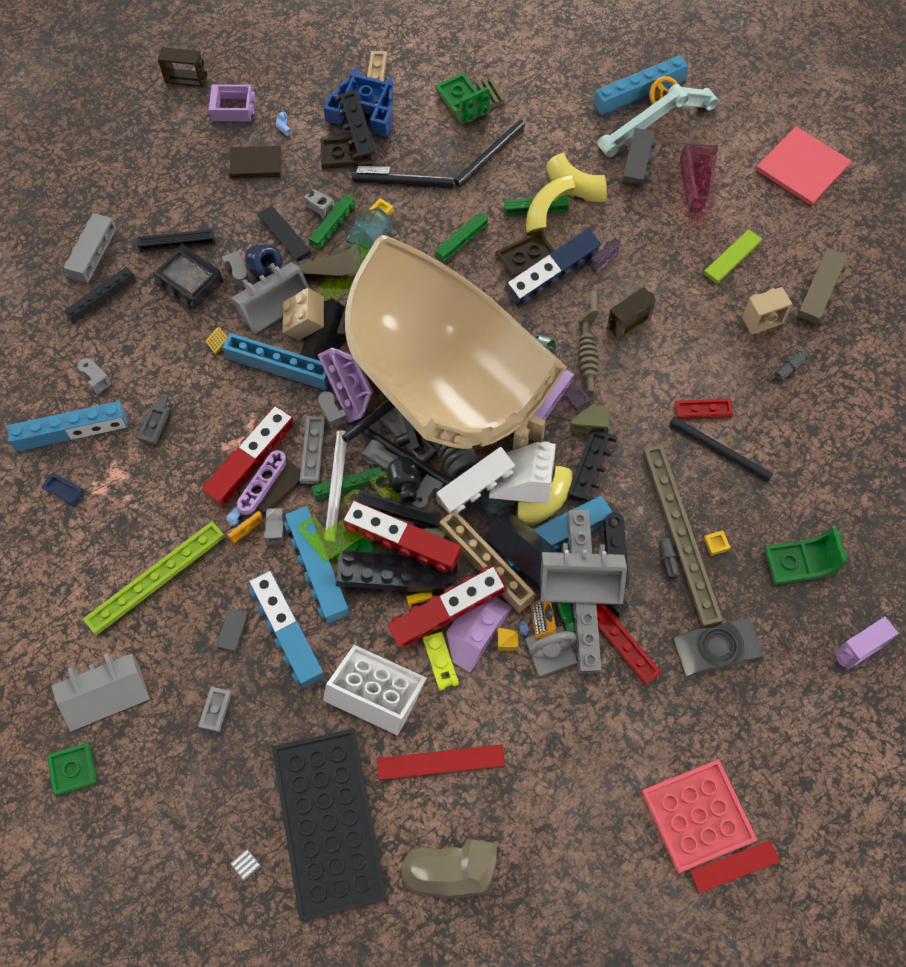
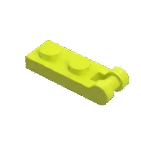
[423,632,459,691]

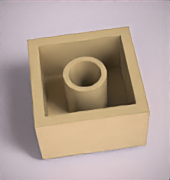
[742,287,792,335]
[283,288,324,341]

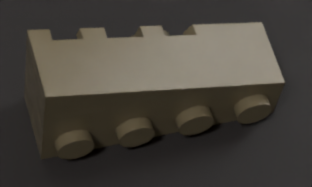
[797,248,848,324]

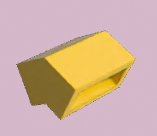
[406,593,432,609]

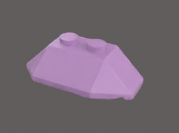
[318,348,373,423]
[447,597,513,673]

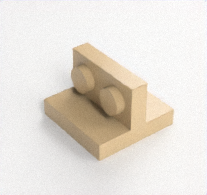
[513,415,546,450]

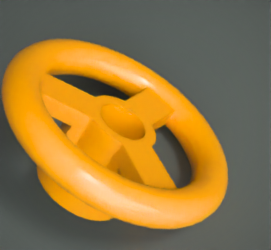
[649,76,678,105]

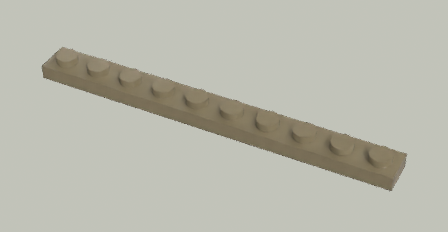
[643,445,723,627]

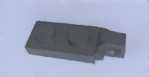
[136,395,170,445]

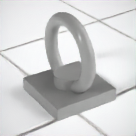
[525,626,578,678]

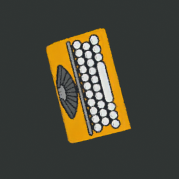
[225,511,264,544]
[530,600,556,639]

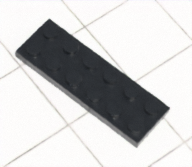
[336,550,458,594]

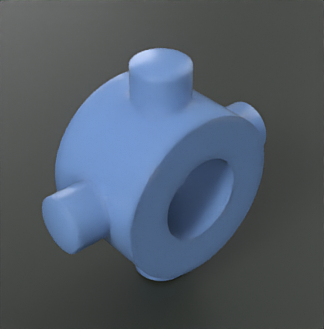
[518,621,529,636]

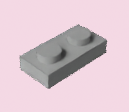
[198,687,232,733]

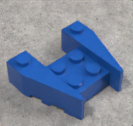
[323,67,394,137]

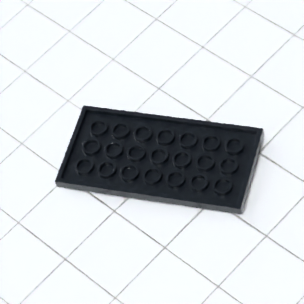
[272,728,388,922]

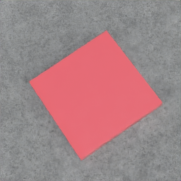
[756,126,851,206]
[641,759,758,874]

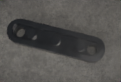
[603,512,629,589]

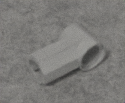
[361,440,398,471]

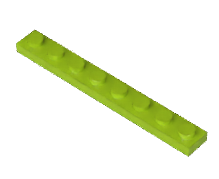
[83,521,225,636]

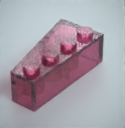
[680,144,718,212]

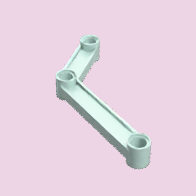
[597,84,719,157]

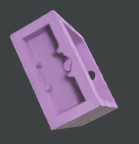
[209,84,256,122]
[835,617,899,670]

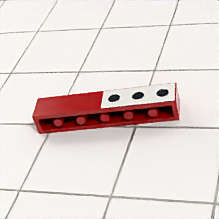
[202,406,295,508]
[343,500,462,573]
[387,566,508,649]

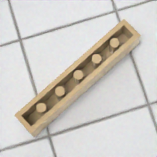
[440,512,535,613]

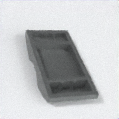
[672,619,764,677]

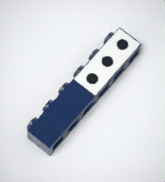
[504,228,601,306]

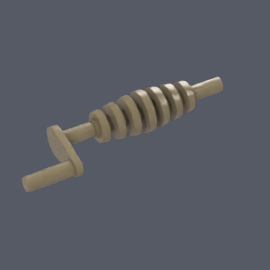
[578,291,599,394]

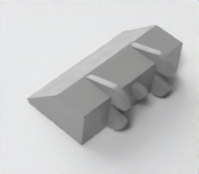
[231,262,310,335]
[540,543,627,604]
[52,652,150,732]

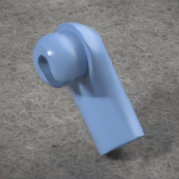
[276,112,292,136]
[227,504,250,526]

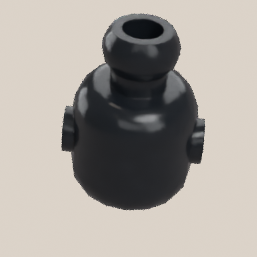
[386,457,420,504]

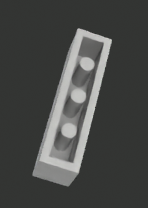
[64,213,117,283]

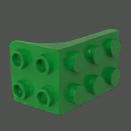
[435,73,490,125]
[764,526,848,585]

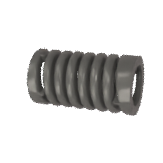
[431,441,480,480]

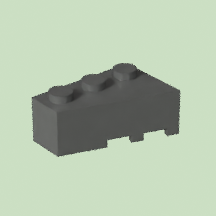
[622,128,657,186]

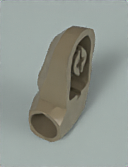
[401,839,497,899]

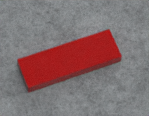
[674,398,733,420]

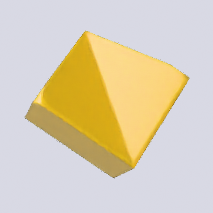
[497,628,518,651]

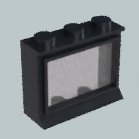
[152,244,223,309]

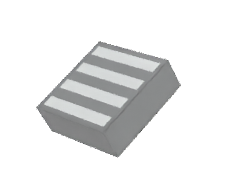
[230,849,262,881]

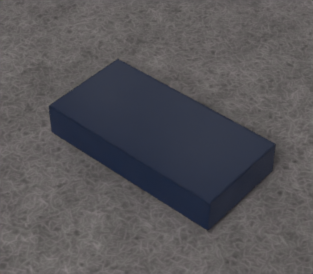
[41,473,85,507]

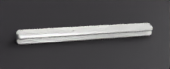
[324,430,347,542]

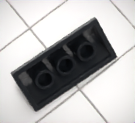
[300,298,345,361]
[483,511,561,587]

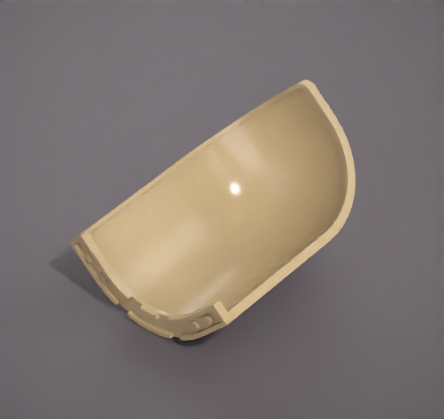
[345,235,567,449]

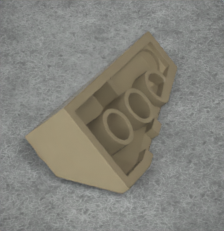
[294,244,360,277]

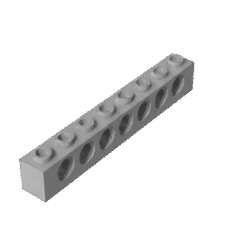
[566,510,601,674]

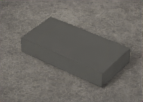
[216,609,249,653]

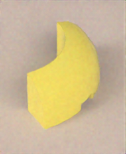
[546,153,607,202]
[526,175,575,234]
[516,466,572,527]

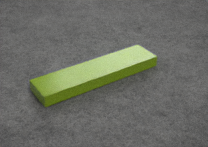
[703,229,762,284]

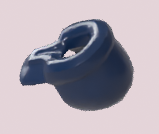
[245,244,283,278]

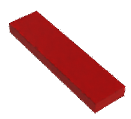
[689,840,780,894]

